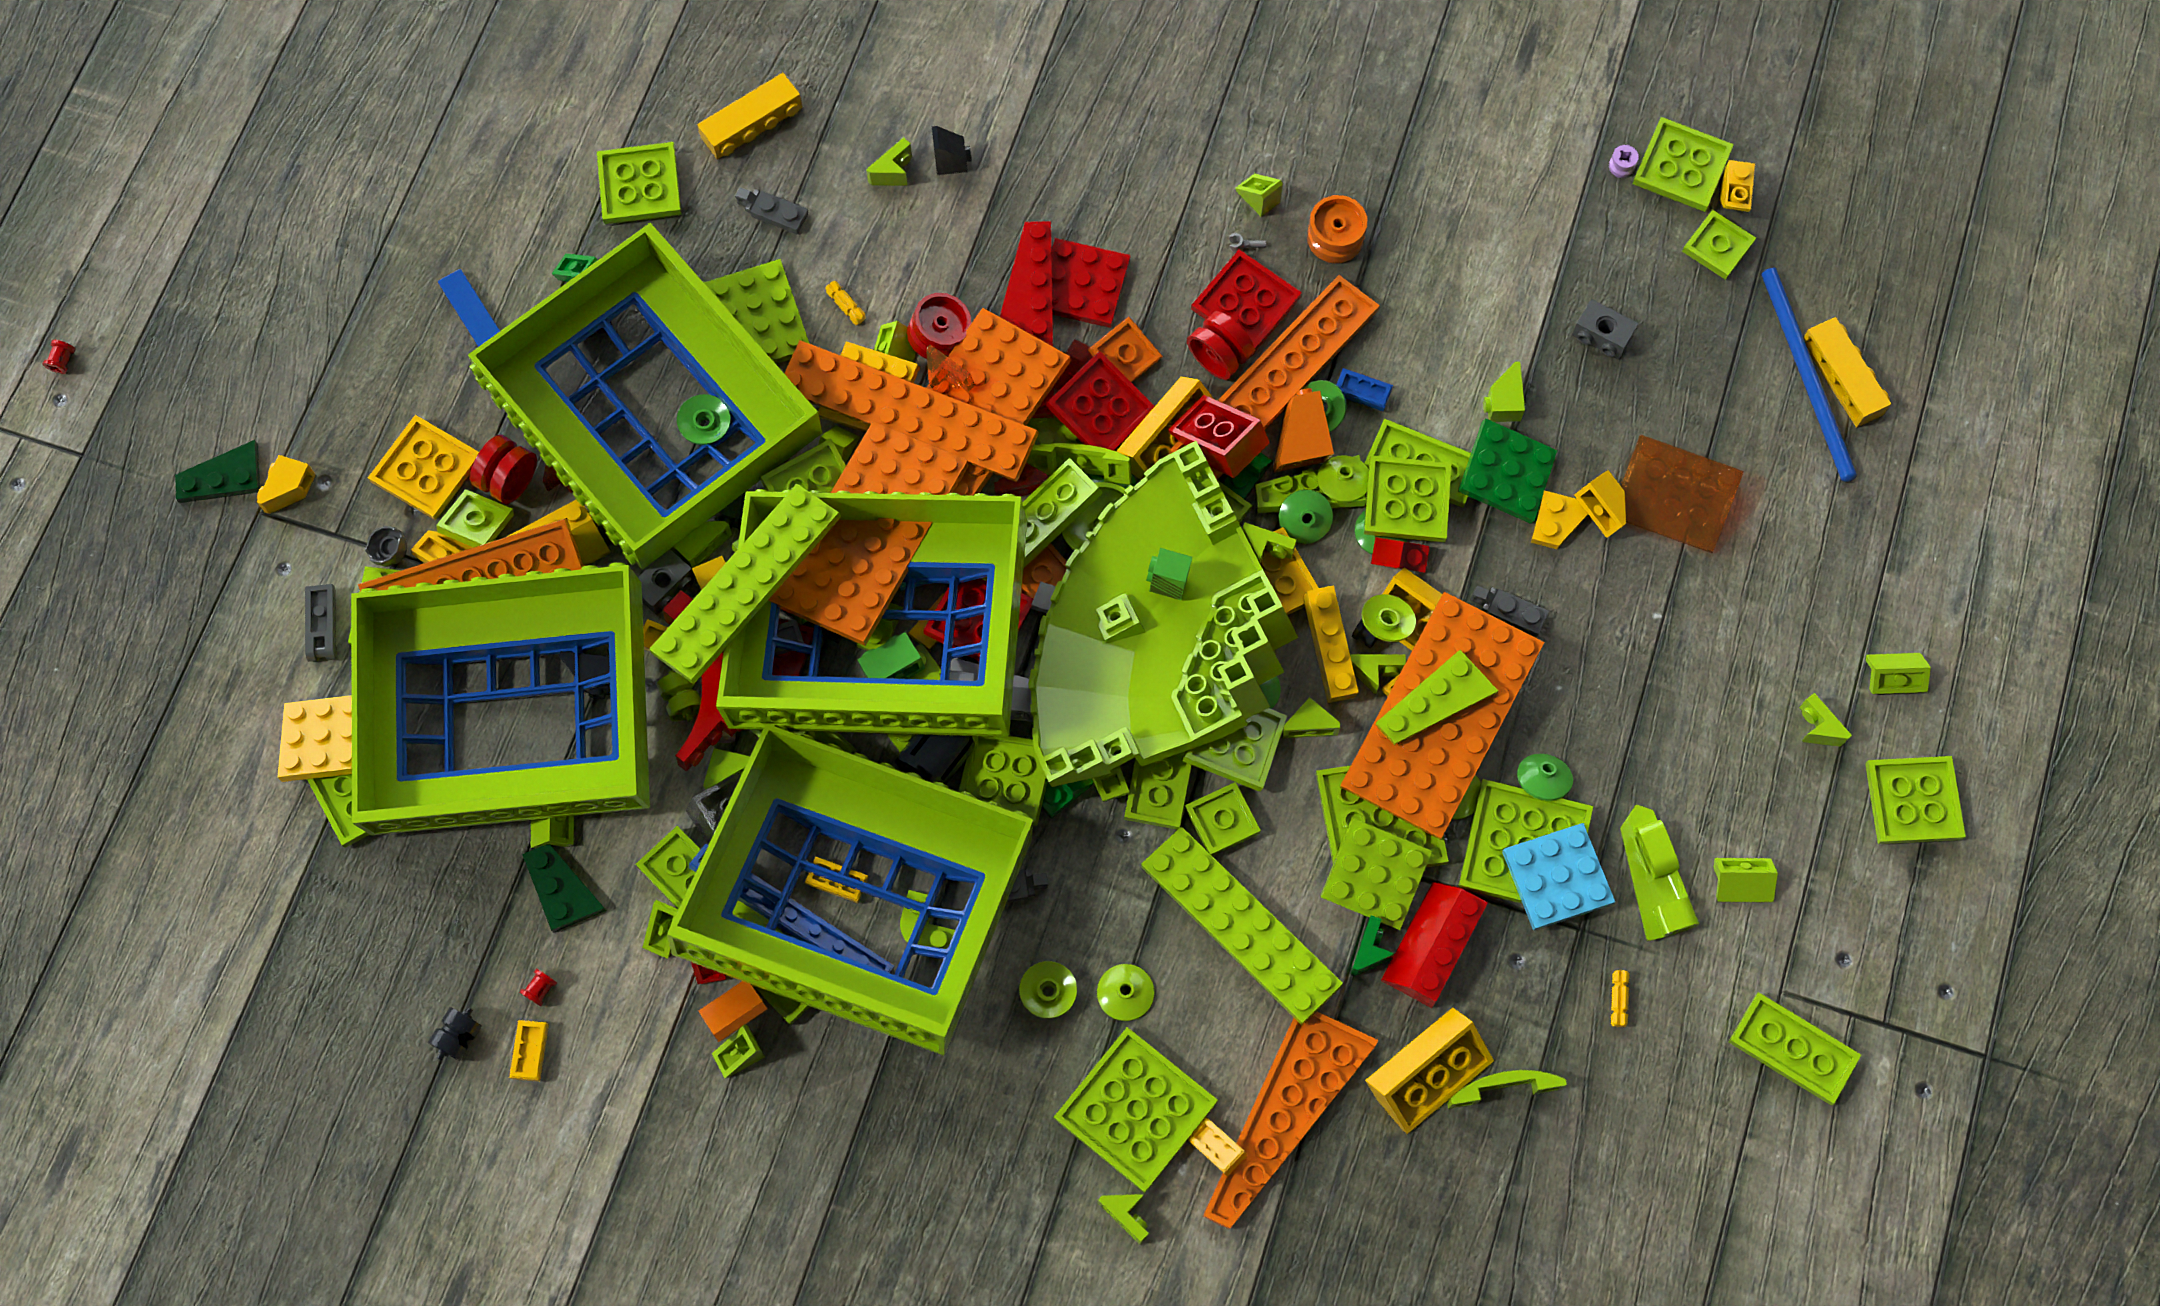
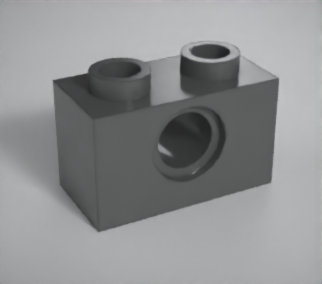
[1572,299,1639,359]
[638,549,695,615]

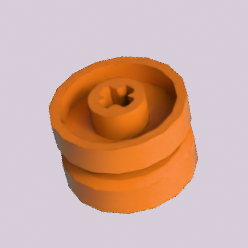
[1307,195,1367,263]

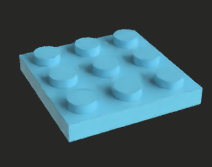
[1502,823,1615,931]

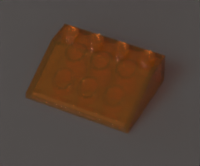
[1620,434,1744,553]

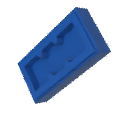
[1336,368,1393,412]

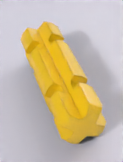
[825,281,866,325]
[1611,970,1629,1027]

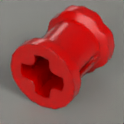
[42,340,76,374]
[519,968,557,1007]

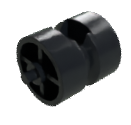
[427,1007,482,1061]

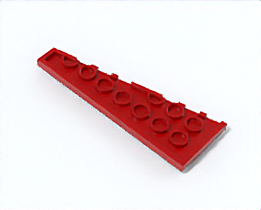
[1000,221,1054,418]

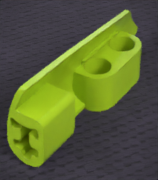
[1620,804,1700,941]

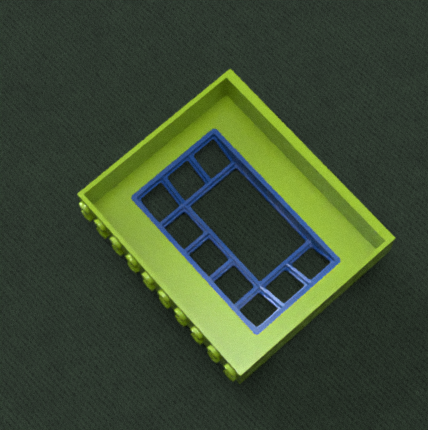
[468,223,822,570]
[716,489,1027,737]
[351,562,650,835]
[667,723,1033,1056]

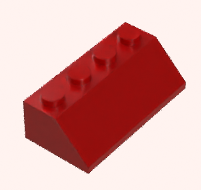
[1381,882,1488,1008]

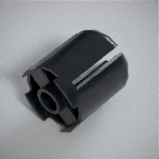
[895,734,975,785]

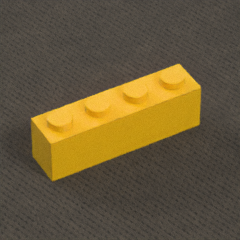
[697,73,803,159]
[1803,317,1891,428]
[1303,585,1359,703]

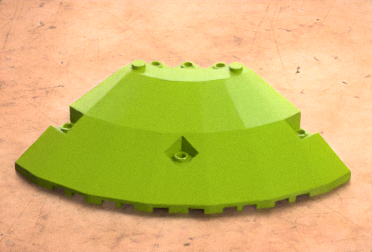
[1028,441,1298,787]

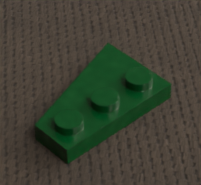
[175,439,260,503]
[522,844,607,933]

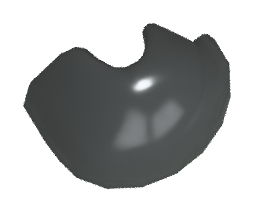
[365,526,407,567]

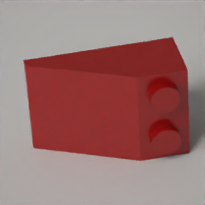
[1168,395,1270,478]

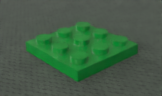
[1458,418,1558,524]

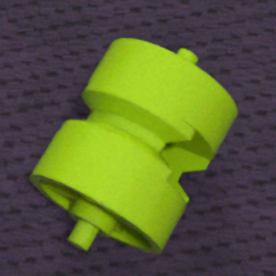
[657,670,701,721]

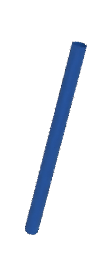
[1761,268,1857,482]

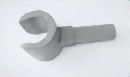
[1229,233,1266,253]

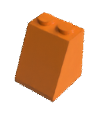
[1273,388,1334,473]

